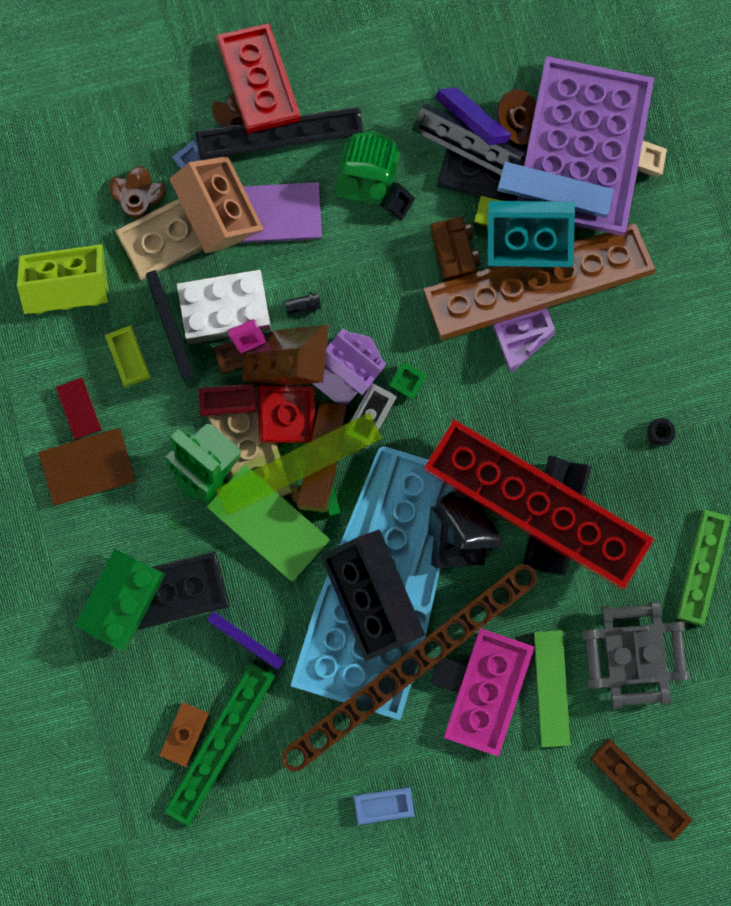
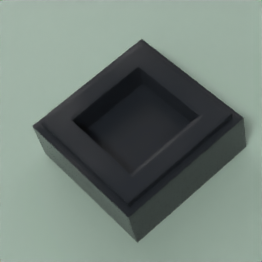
[379,182,415,222]
[430,658,467,693]

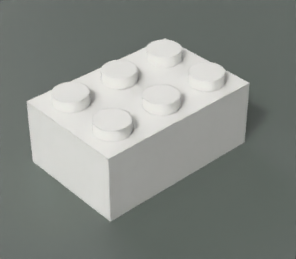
[177,270,271,345]

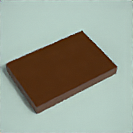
[38,428,136,506]

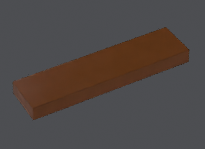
[297,403,349,512]
[589,738,693,841]

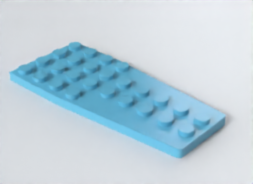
[290,446,457,720]

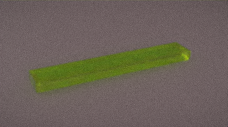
[216,413,383,515]

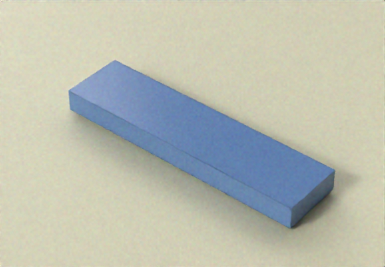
[497,162,614,218]

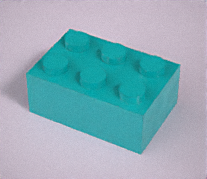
[488,201,575,267]

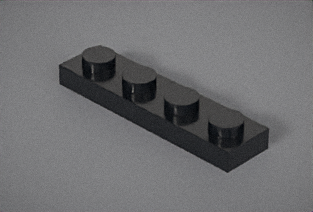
[412,103,524,175]

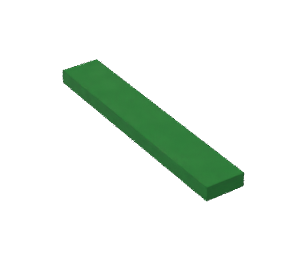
[163,662,275,827]

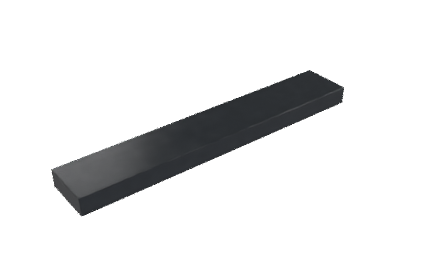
[195,107,364,160]

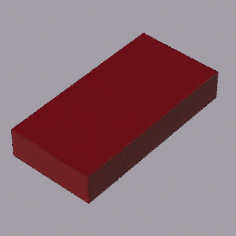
[56,377,102,440]
[198,383,257,417]

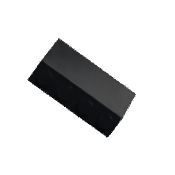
[320,529,425,661]

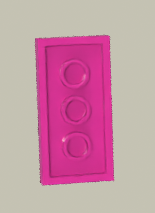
[443,629,534,757]

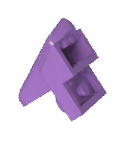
[313,328,387,405]

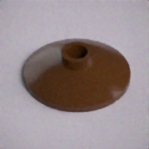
[497,89,536,145]

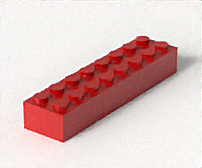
[424,419,654,591]

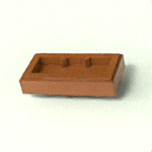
[159,702,209,767]

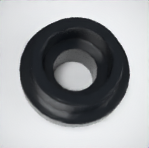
[647,418,675,446]

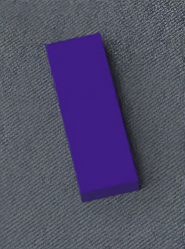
[435,87,511,145]
[207,611,285,670]

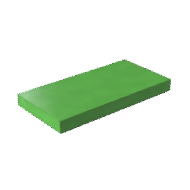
[207,464,330,582]

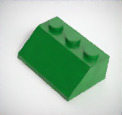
[75,548,166,651]

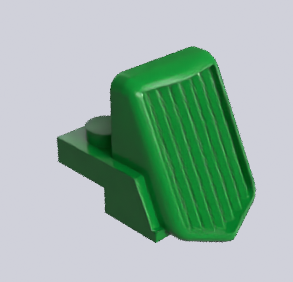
[335,130,400,205]
[165,424,241,503]

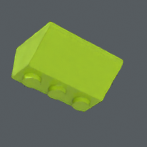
[17,244,108,314]

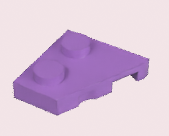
[493,308,555,373]

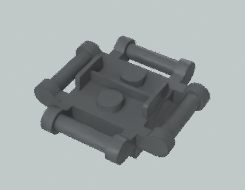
[582,601,690,710]

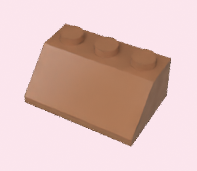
[170,156,264,253]

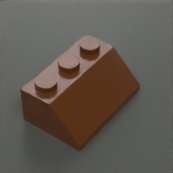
[243,325,329,386]

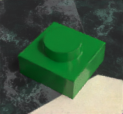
[389,361,428,401]
[323,485,341,518]

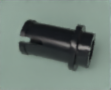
[285,292,321,317]

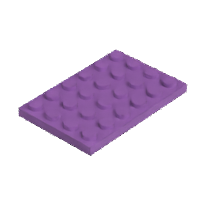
[517,56,654,236]

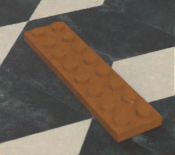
[424,223,655,341]

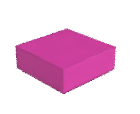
[228,319,266,354]

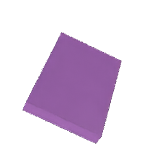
[239,182,322,243]

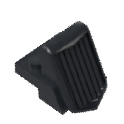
[428,491,502,568]

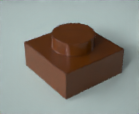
[213,341,245,375]

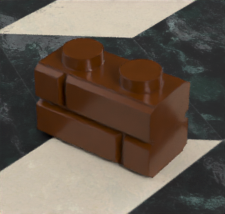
[429,216,481,282]

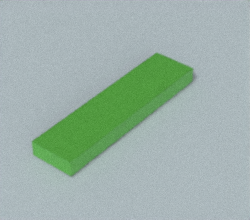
[675,509,731,626]
[533,630,571,747]

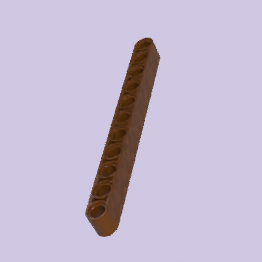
[282,565,537,772]

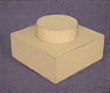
[637,141,667,177]

